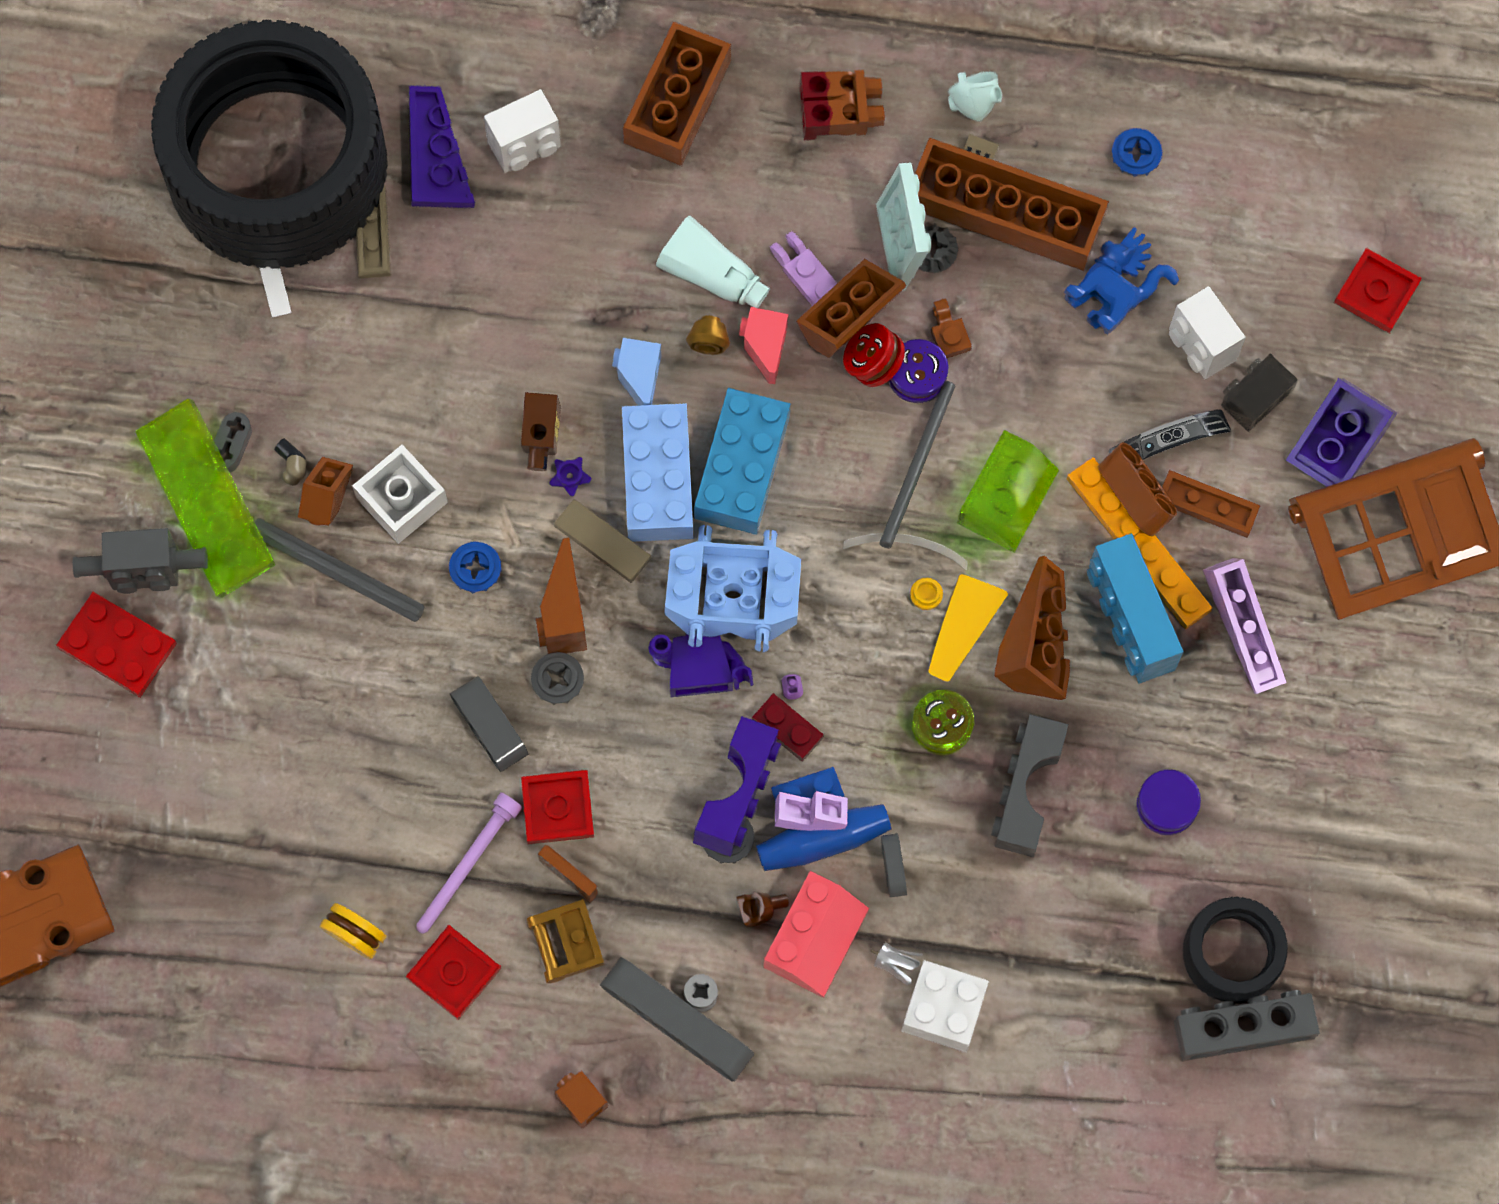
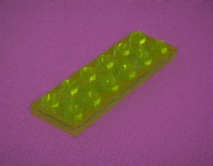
[135,398,276,598]

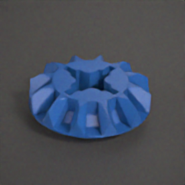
[1111,128,1162,177]
[449,542,502,594]

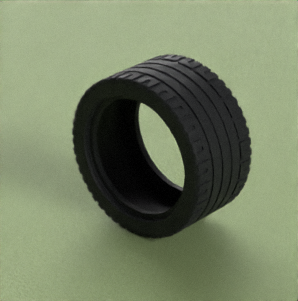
[151,20,388,269]

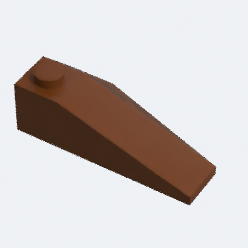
[994,556,1070,700]

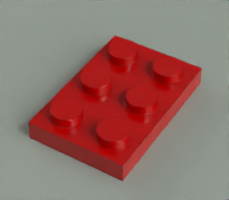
[56,592,177,698]

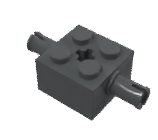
[72,528,208,594]

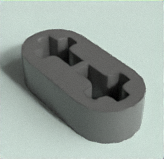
[209,412,252,473]
[881,833,907,898]

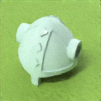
[948,71,1002,122]

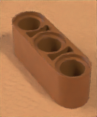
[1098,443,1177,536]

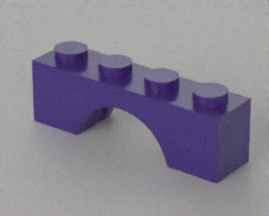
[693,716,782,857]

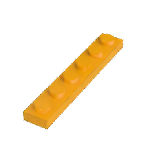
[1067,457,1213,630]

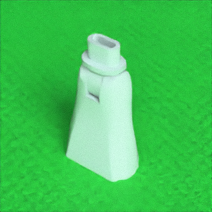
[656,215,770,308]

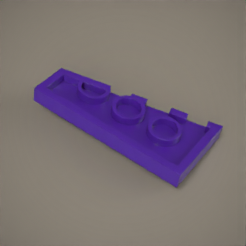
[408,86,475,208]

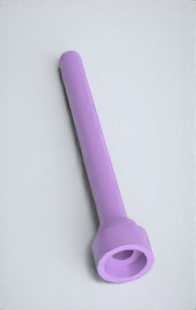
[416,793,522,933]

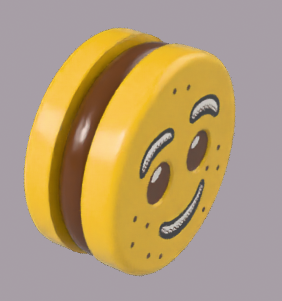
[320,903,386,959]

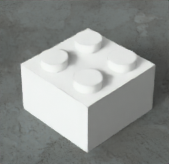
[484,89,561,173]
[1169,286,1246,380]
[352,445,448,544]
[901,960,989,1052]

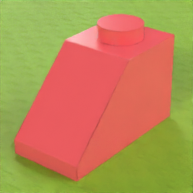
[739,307,788,384]

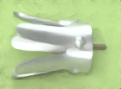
[870,942,923,985]

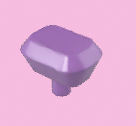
[781,674,803,700]

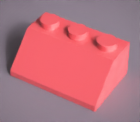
[763,871,869,998]

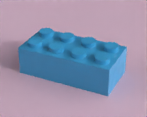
[694,388,791,535]
[1087,533,1184,684]

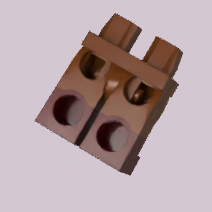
[799,70,885,141]

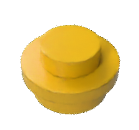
[910,578,943,610]

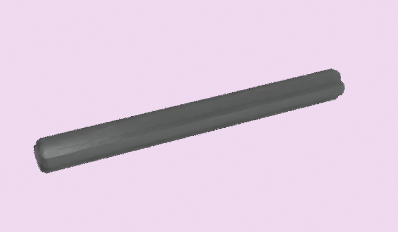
[250,518,425,622]

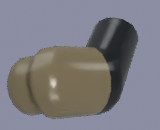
[274,438,306,486]

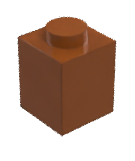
[555,1070,608,1129]

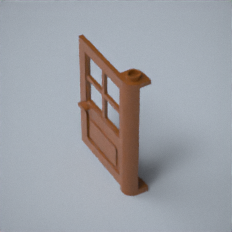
[1288,438,1499,620]

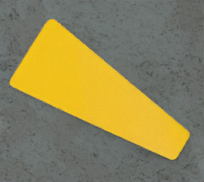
[928,574,1008,682]

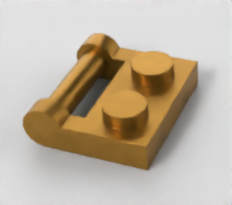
[526,899,605,984]

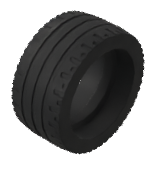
[1183,897,1288,1003]

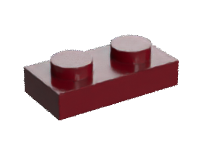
[752,693,824,762]

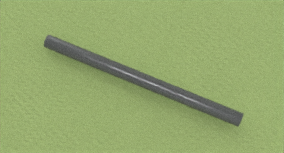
[879,381,955,549]

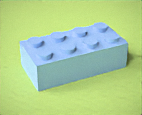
[622,403,693,542]

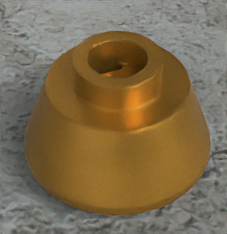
[686,315,730,355]

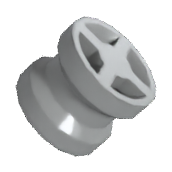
[684,974,718,1013]

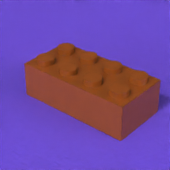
[623,22,731,166]

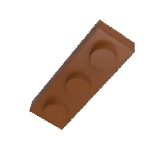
[1162,470,1261,538]

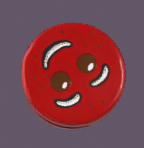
[843,323,905,387]

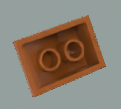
[535,537,587,654]

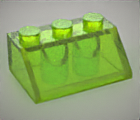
[957,430,1059,553]

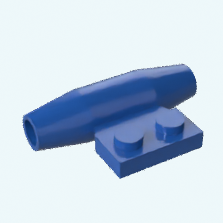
[756,767,892,871]

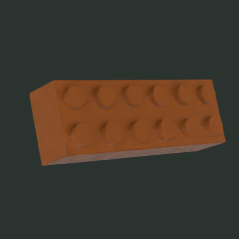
[915,137,1109,271]

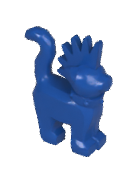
[1064,228,1179,335]

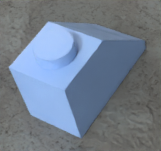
[612,338,661,406]

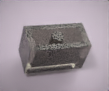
[1221,353,1298,432]

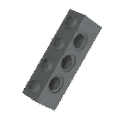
[1174,990,1320,1061]

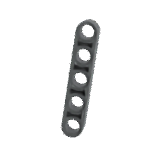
[600,957,754,1082]

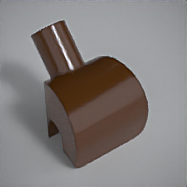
[736,892,789,927]

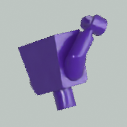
[648,633,754,698]

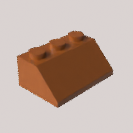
[796,259,906,359]

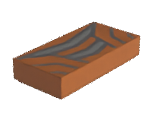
[538,845,598,903]

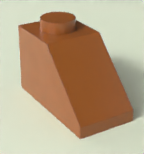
[298,457,353,526]

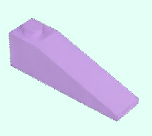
[1203,558,1286,694]

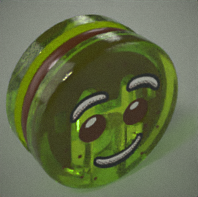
[912,690,974,755]

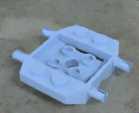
[665,525,801,652]

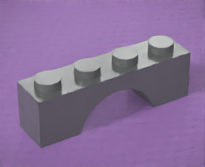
[991,714,1069,857]

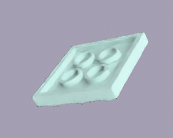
[876,163,931,291]

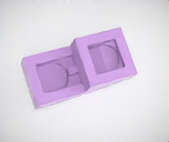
[775,791,848,831]

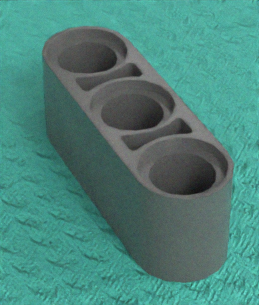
[450,676,529,772]

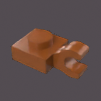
[930,298,972,358]

